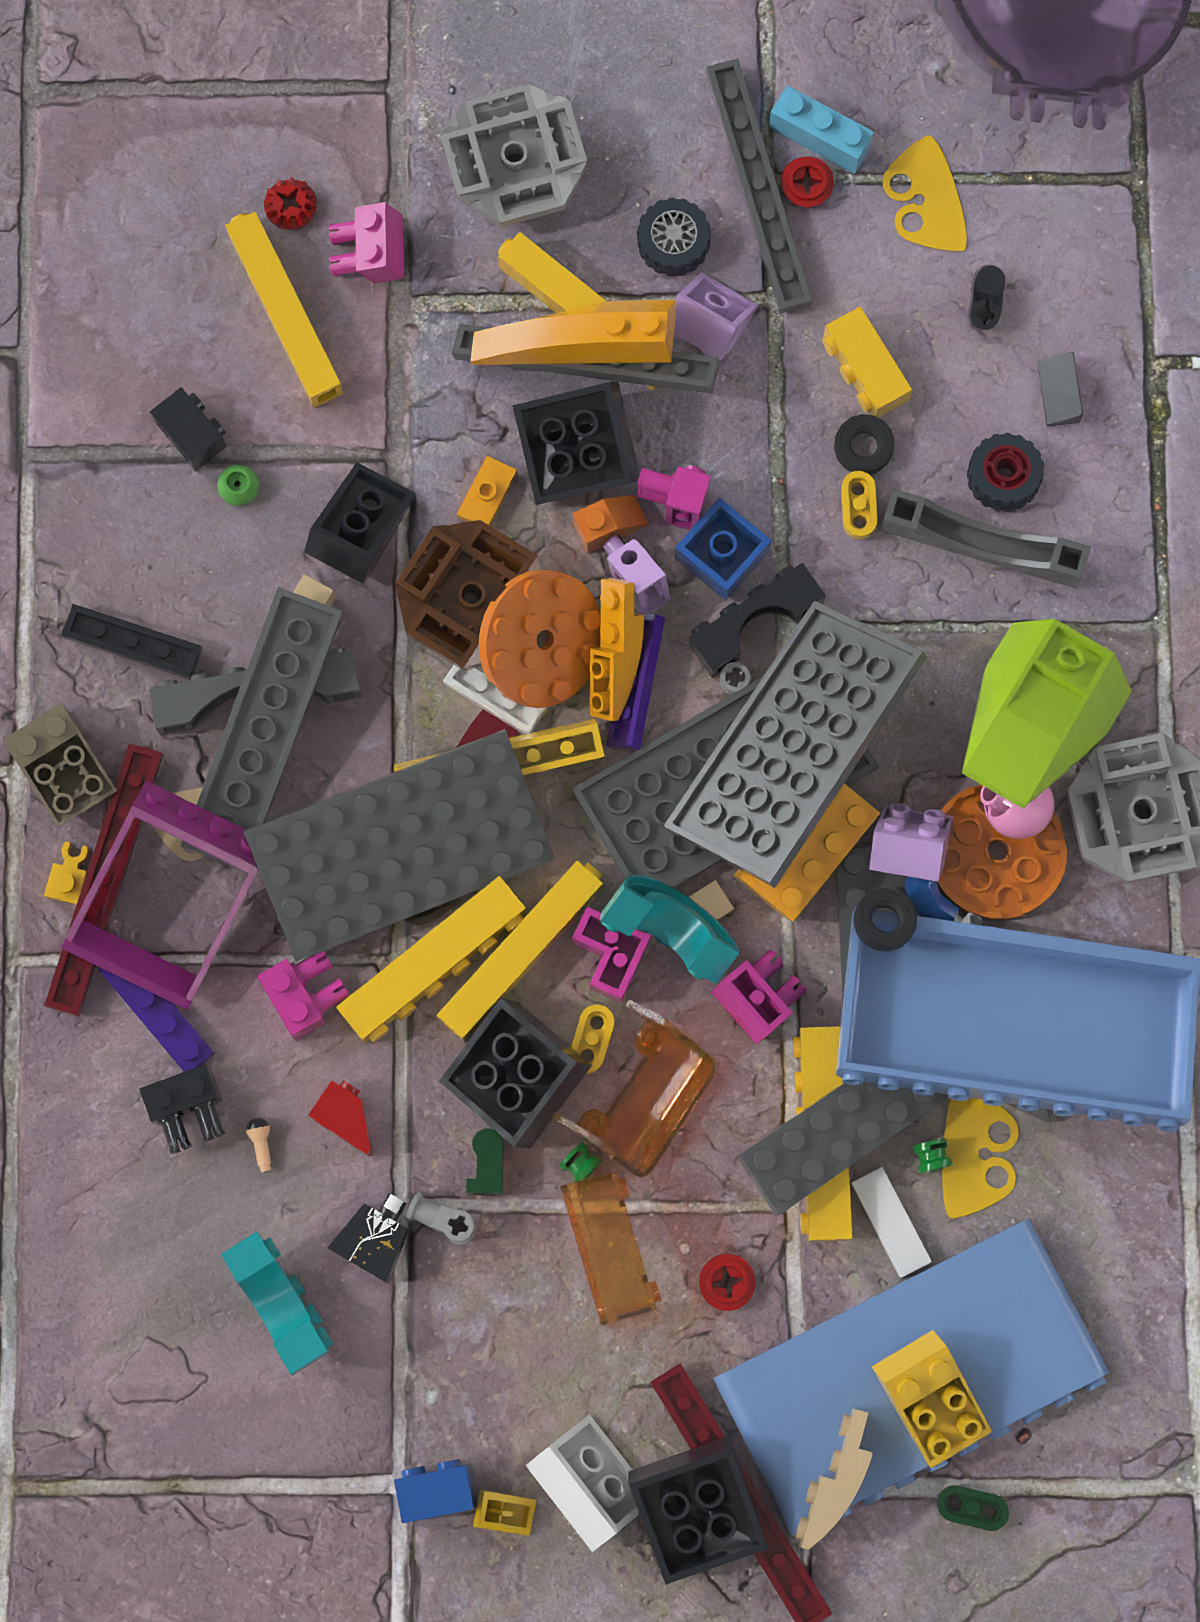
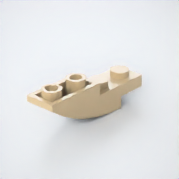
[795,1409,873,1550]

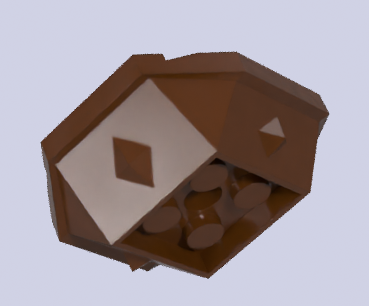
[395,520,541,671]

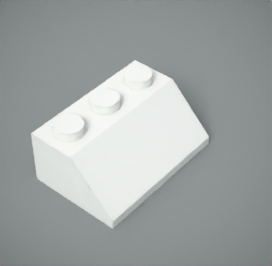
[525,1414,639,1552]

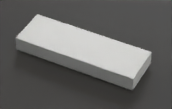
[443,665,548,734]
[850,1167,932,1278]

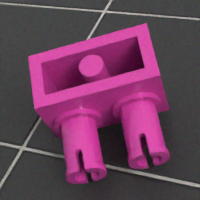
[329,202,404,284]
[637,466,711,530]
[711,950,807,1045]
[257,951,350,1041]

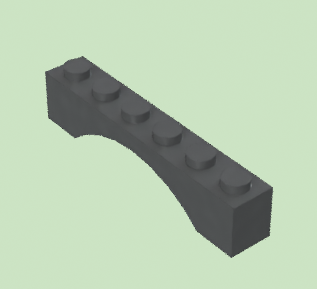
[880,488,1091,589]
[149,648,362,735]

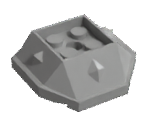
[440,84,588,227]
[1066,733,1200,884]

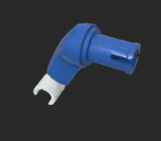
[904,877,983,925]

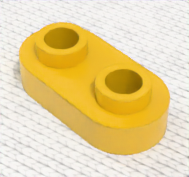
[841,471,877,540]
[571,1004,614,1074]

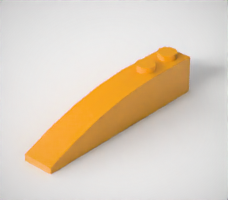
[471,300,677,365]

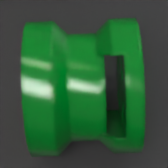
[912,1138,953,1174]
[559,1141,603,1186]

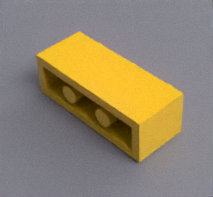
[822,306,912,418]

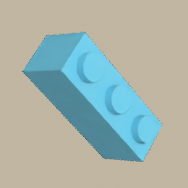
[769,85,874,174]

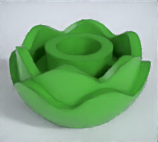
[217,464,260,506]

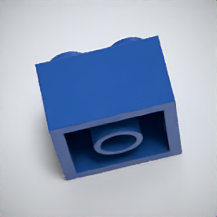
[674,497,772,601]
[394,1459,477,1524]

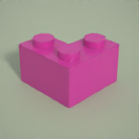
[572,906,651,1004]

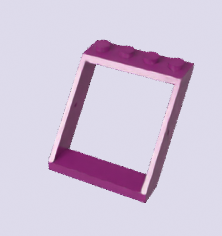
[61,780,258,1010]

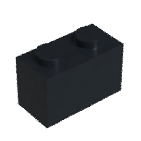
[149,387,227,471]

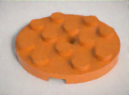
[479,569,601,708]
[937,785,1067,920]

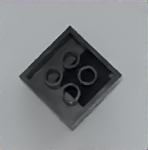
[512,381,640,505]
[439,998,592,1149]
[628,1436,768,1585]

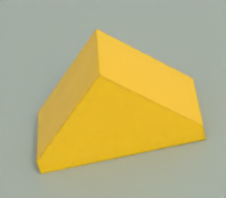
[473,1489,536,1536]

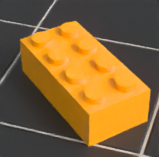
[733,783,880,922]

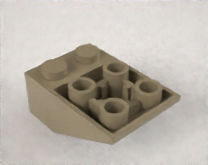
[3,703,117,828]

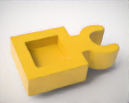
[44,841,90,905]

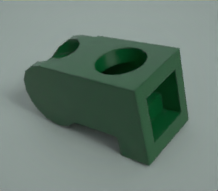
[466,1128,504,1196]

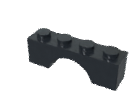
[689,563,826,678]

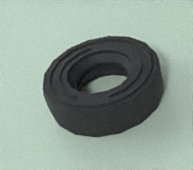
[834,414,895,475]
[854,888,917,952]

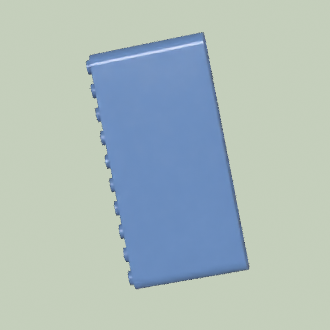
[836,907,1200,1132]
[713,1218,1109,1535]

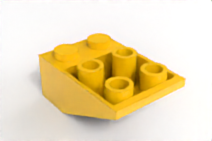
[871,1330,992,1469]

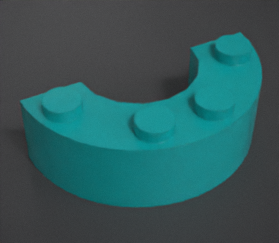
[600,875,740,984]
[221,1231,334,1376]

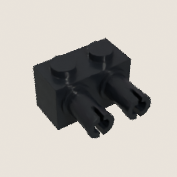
[139,1064,225,1154]

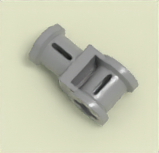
[405,1191,477,1246]

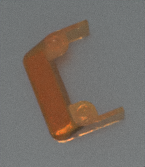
[552,1000,716,1177]
[560,1172,662,1328]

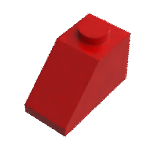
[308,1080,373,1156]

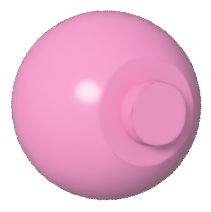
[980,786,1054,839]

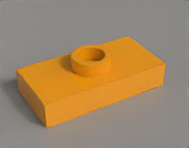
[457,456,517,526]

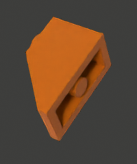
[572,494,649,554]

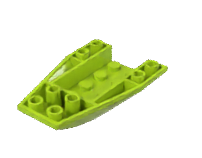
[962,618,1132,809]

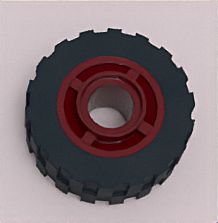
[967,433,1044,512]

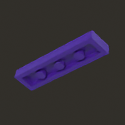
[606,614,665,750]
[99,968,215,1072]

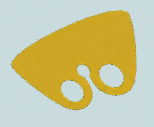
[882,135,967,251]
[942,1098,1019,1219]

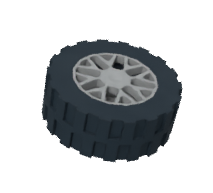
[637,197,711,277]

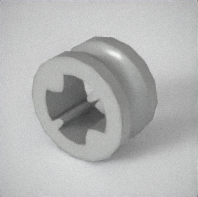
[720,662,750,695]

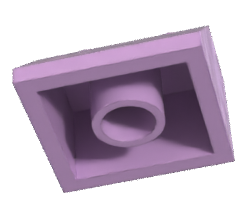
[674,272,758,360]

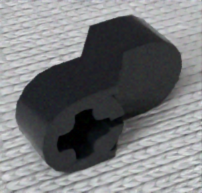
[968,265,1005,330]

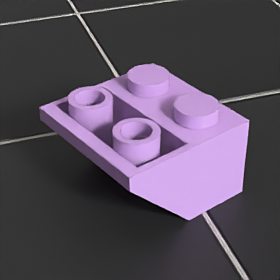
[869,803,954,882]

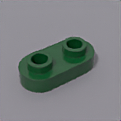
[936,1485,1009,1531]

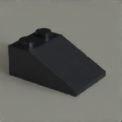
[304,462,416,584]

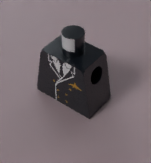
[328,1193,409,1283]

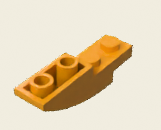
[590,578,644,721]

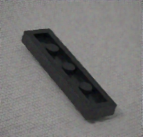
[61,604,203,680]

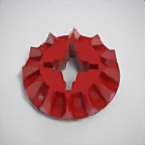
[781,156,834,209]
[263,177,317,230]
[699,1254,756,1311]

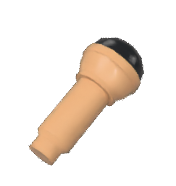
[246,1118,272,1172]

